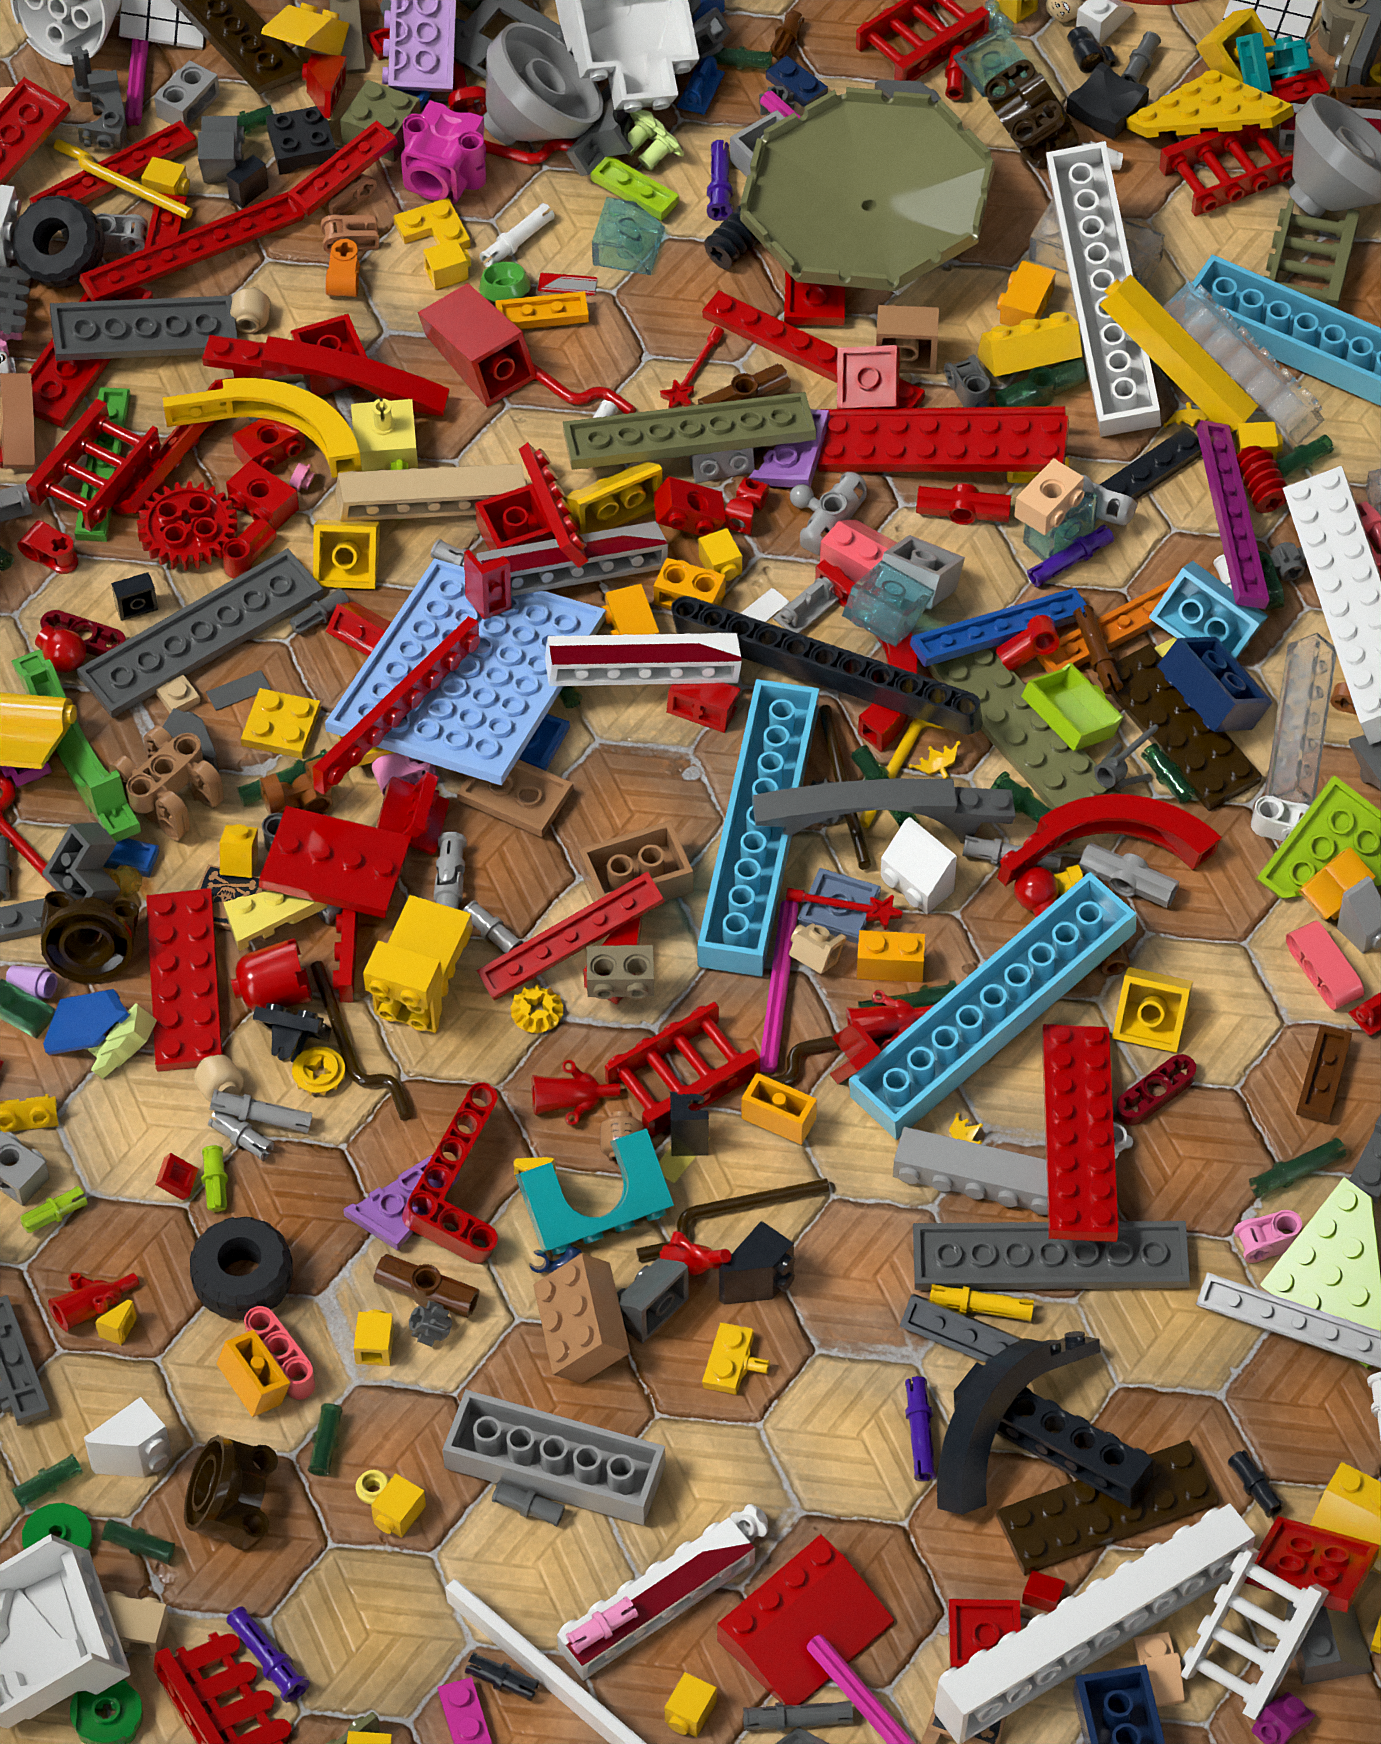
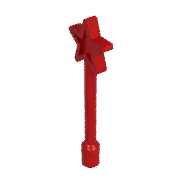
[660,326,724,409]
[785,887,903,930]

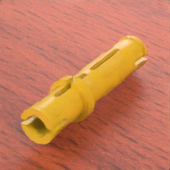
[930,1284,1034,1322]

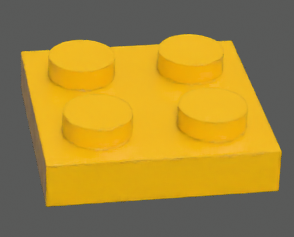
[241,688,321,759]

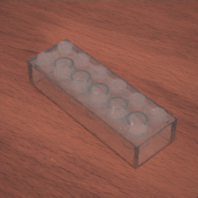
[1163,281,1324,446]

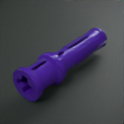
[707,140,733,221]
[226,1606,310,1703]

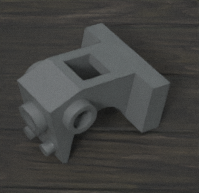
[77,70,127,149]

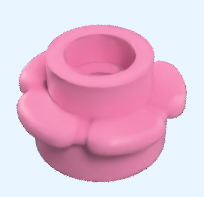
[289,462,315,492]

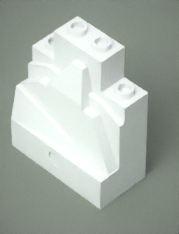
[555,0,699,113]
[0,1534,131,1729]

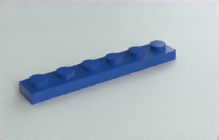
[910,588,1087,667]

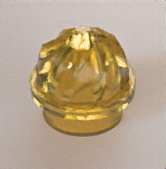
[110,865,142,898]

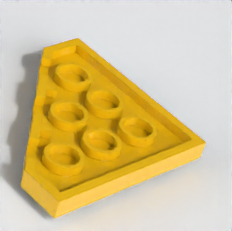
[1126,69,1294,138]

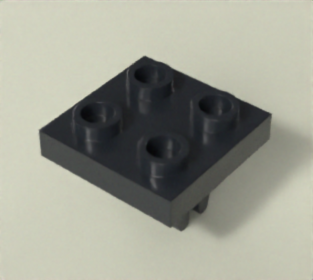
[253,1003,332,1063]

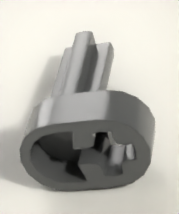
[71,46,106,102]

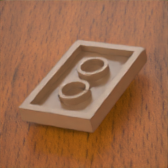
[457,759,573,837]

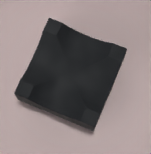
[1066,62,1149,139]
[266,106,336,175]

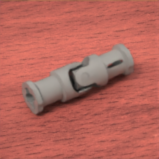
[434,832,467,910]

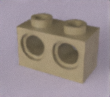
[587,945,654,999]

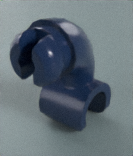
[529,1246,582,1273]

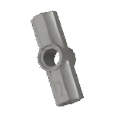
[1079,843,1179,908]

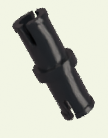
[1228,1450,1286,1518]
[465,1652,540,1702]

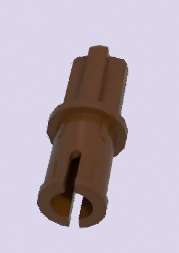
[769,10,804,60]

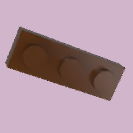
[1296,1025,1352,1123]

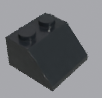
[719,1221,795,1305]

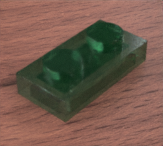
[0,979,55,1039]

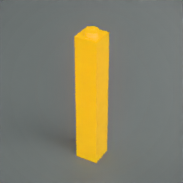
[1099,274,1258,433]

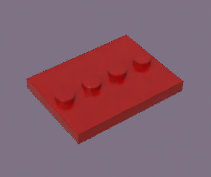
[259,806,411,918]

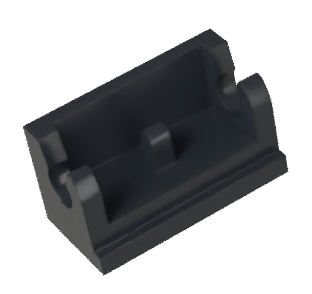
[670,1092,709,1156]

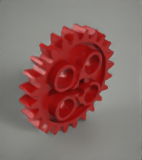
[137,481,239,571]

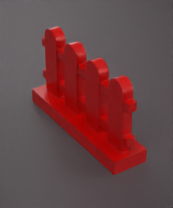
[153,1632,291,1744]

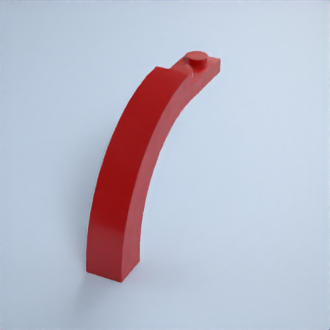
[815,559,917,752]
[997,794,1222,887]

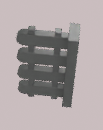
[0,266,32,334]

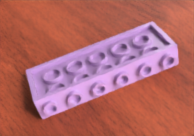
[382,0,456,92]

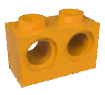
[653,558,726,609]

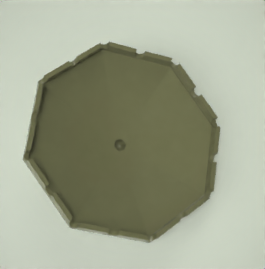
[740,87,995,291]

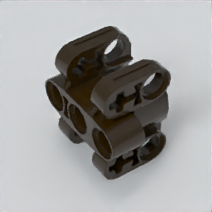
[984,59,1079,169]

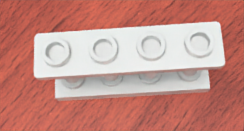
[1181,1548,1329,1720]

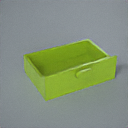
[1021,662,1123,751]

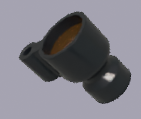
[1067,26,1118,73]

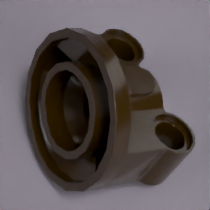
[40,891,139,983]
[184,1435,278,1550]

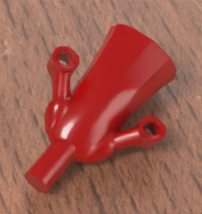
[846,990,934,1050]
[531,1060,620,1125]
[660,1231,731,1276]
[48,1273,139,1332]

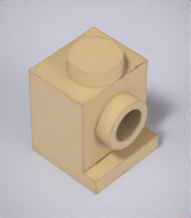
[789,923,847,974]

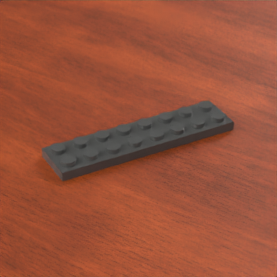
[77,548,324,718]
[913,1221,1190,1290]

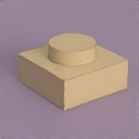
[156,674,200,713]

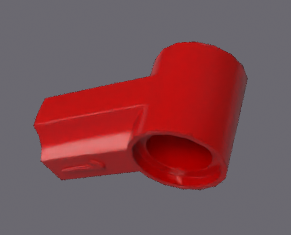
[222,518,277,579]
[996,615,1060,671]

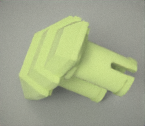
[627,109,684,171]
[86,1003,157,1079]

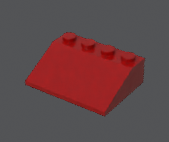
[717,1534,894,1705]

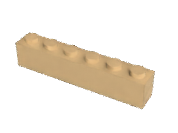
[335,464,526,522]

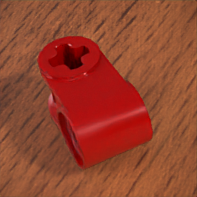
[17,520,79,574]

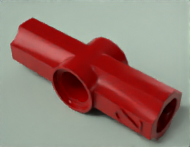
[916,483,1012,525]

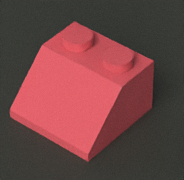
[820,519,897,593]

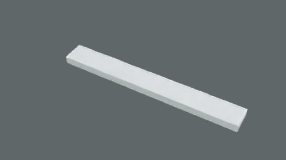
[445,1579,647,1744]

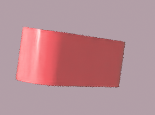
[1286,921,1364,1010]
[244,1306,315,1400]

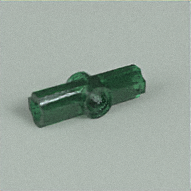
[995,358,1088,407]

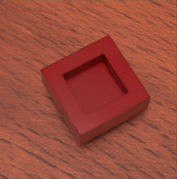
[155,1153,199,1200]

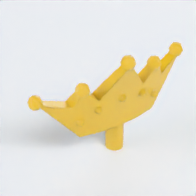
[1163,402,1213,428]
[908,741,961,779]
[949,1112,983,1144]

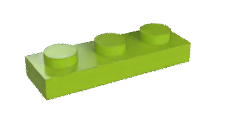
[590,156,679,221]

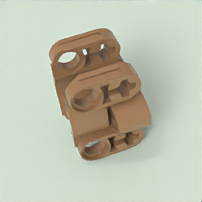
[109,725,224,841]

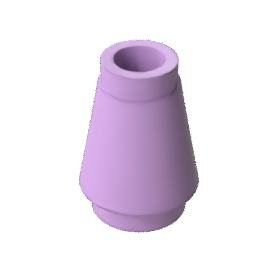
[6,965,58,1000]

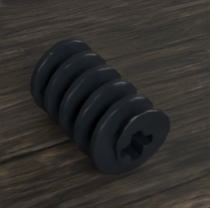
[704,206,758,270]

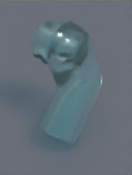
[985,0,1014,35]

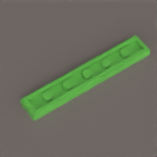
[75,387,131,542]

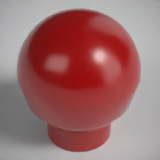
[35,625,86,673]
[1014,866,1059,918]

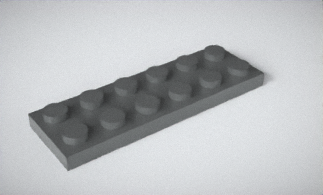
[50,295,238,361]

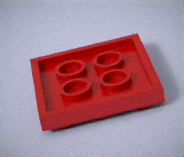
[1244,1516,1380,1613]

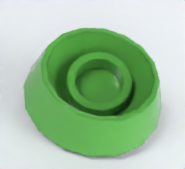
[479,262,531,302]

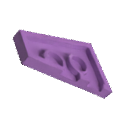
[749,409,830,487]
[343,1155,460,1251]

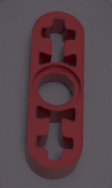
[40,610,126,657]
[1116,1054,1197,1126]

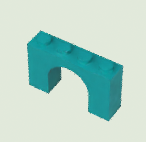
[515,1128,674,1256]

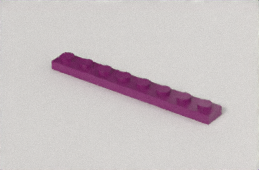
[1196,420,1269,609]

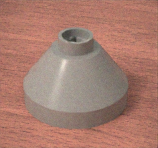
[483,22,603,145]
[1289,94,1381,218]

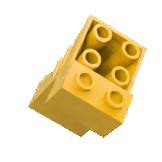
[363,895,473,1033]

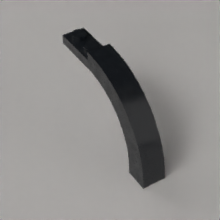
[937,1331,1101,1515]

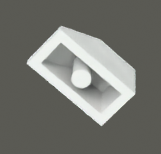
[1076,0,1134,45]

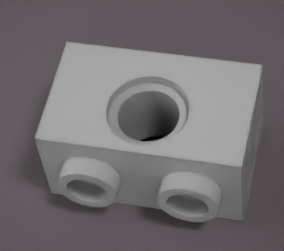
[0,1130,49,1206]

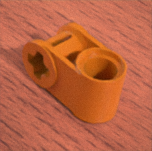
[326,239,360,297]

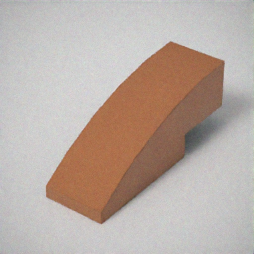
[0,373,35,469]

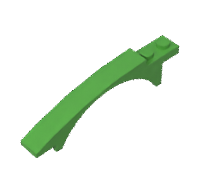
[11,649,142,842]

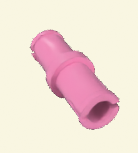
[566,1596,639,1654]

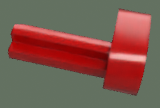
[448,62,487,115]

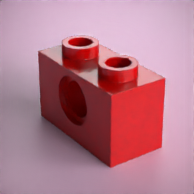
[232,418,306,471]
[226,460,299,531]
[653,476,726,537]

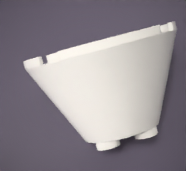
[10,0,121,65]

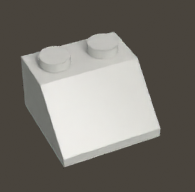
[881,817,957,914]
[84,1397,172,1477]

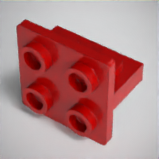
[376,772,449,855]

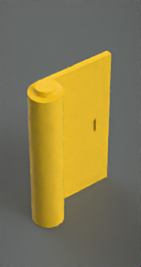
[0,692,77,769]

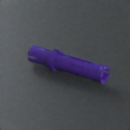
[1027,524,1114,587]
[905,1376,937,1482]

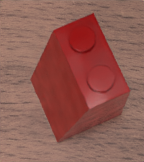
[417,283,537,407]

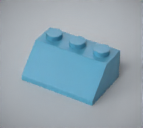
[1148,561,1269,660]

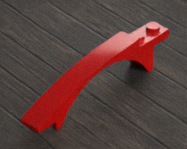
[202,335,450,418]

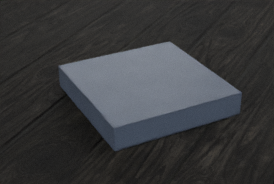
[797,868,881,944]

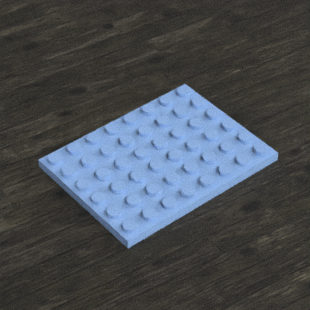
[325,558,606,786]

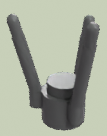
[1094,724,1159,791]

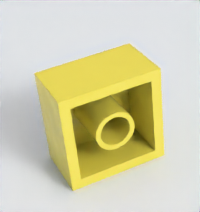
[351,399,418,472]

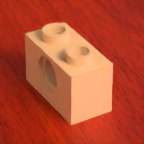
[1015,458,1085,535]

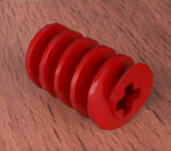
[1236,445,1287,514]

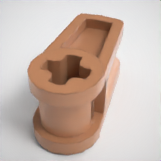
[321,173,377,215]
[321,214,380,254]

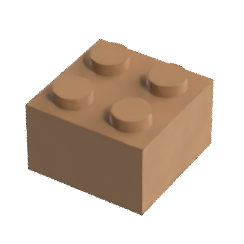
[876,305,939,375]

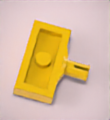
[702,1322,770,1395]

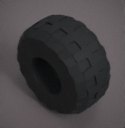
[13,195,105,288]
[190,1216,293,1320]

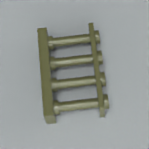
[1264,199,1360,309]

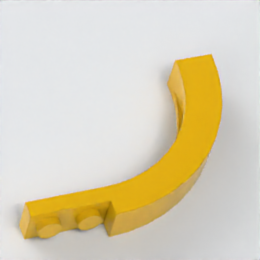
[162,378,362,478]

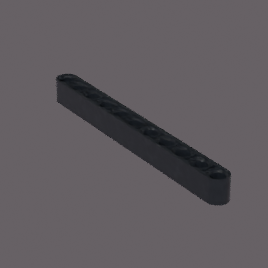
[671,596,983,735]

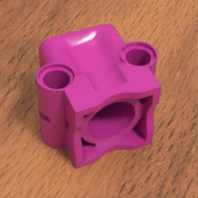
[401,100,486,204]

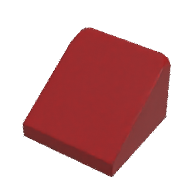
[1022,1571,1066,1613]

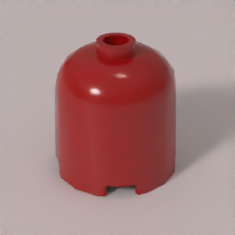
[231,938,313,1012]

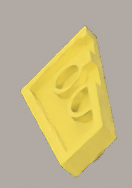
[223,890,327,951]

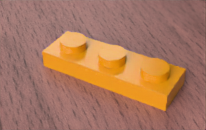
[495,291,589,329]

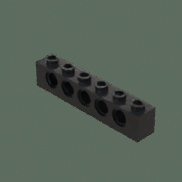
[953,1362,1153,1508]

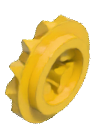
[510,984,563,1033]
[292,1046,345,1096]

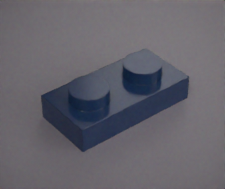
[766,55,828,107]

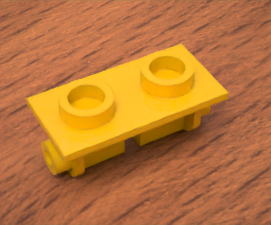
[0,1094,59,1132]

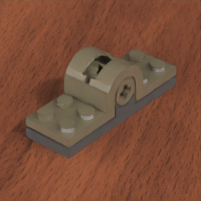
[1318,0,1381,108]

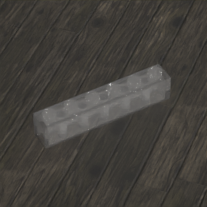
[1265,633,1337,806]

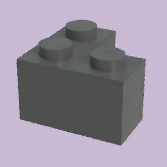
[198,116,245,183]
[42,822,121,905]

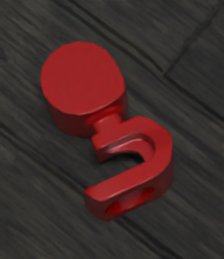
[724,477,770,535]

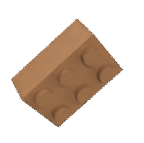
[579,820,694,903]
[533,1253,630,1384]

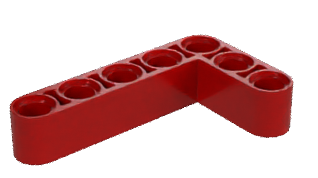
[402,1082,498,1264]

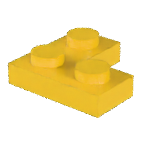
[393,197,471,250]

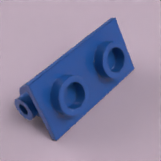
[677,56,725,115]

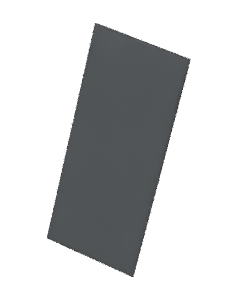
[206,670,271,710]

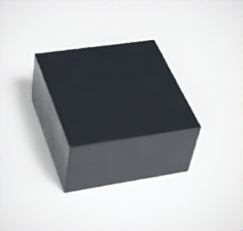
[226,154,269,209]
[111,572,158,621]

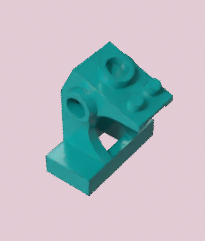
[1235,32,1313,92]

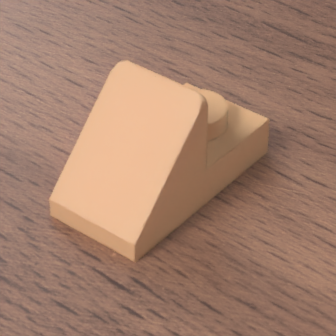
[1133,1632,1184,1707]

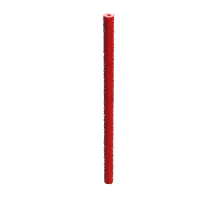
[821,406,1066,416]

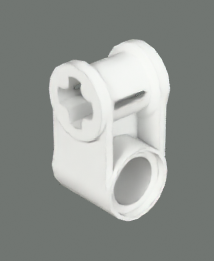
[1251,796,1309,841]

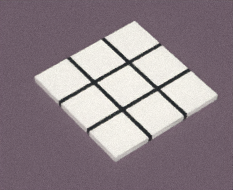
[119,0,204,50]
[1222,0,1318,42]

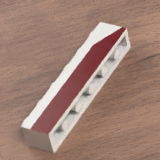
[545,633,742,686]
[557,1517,755,1681]

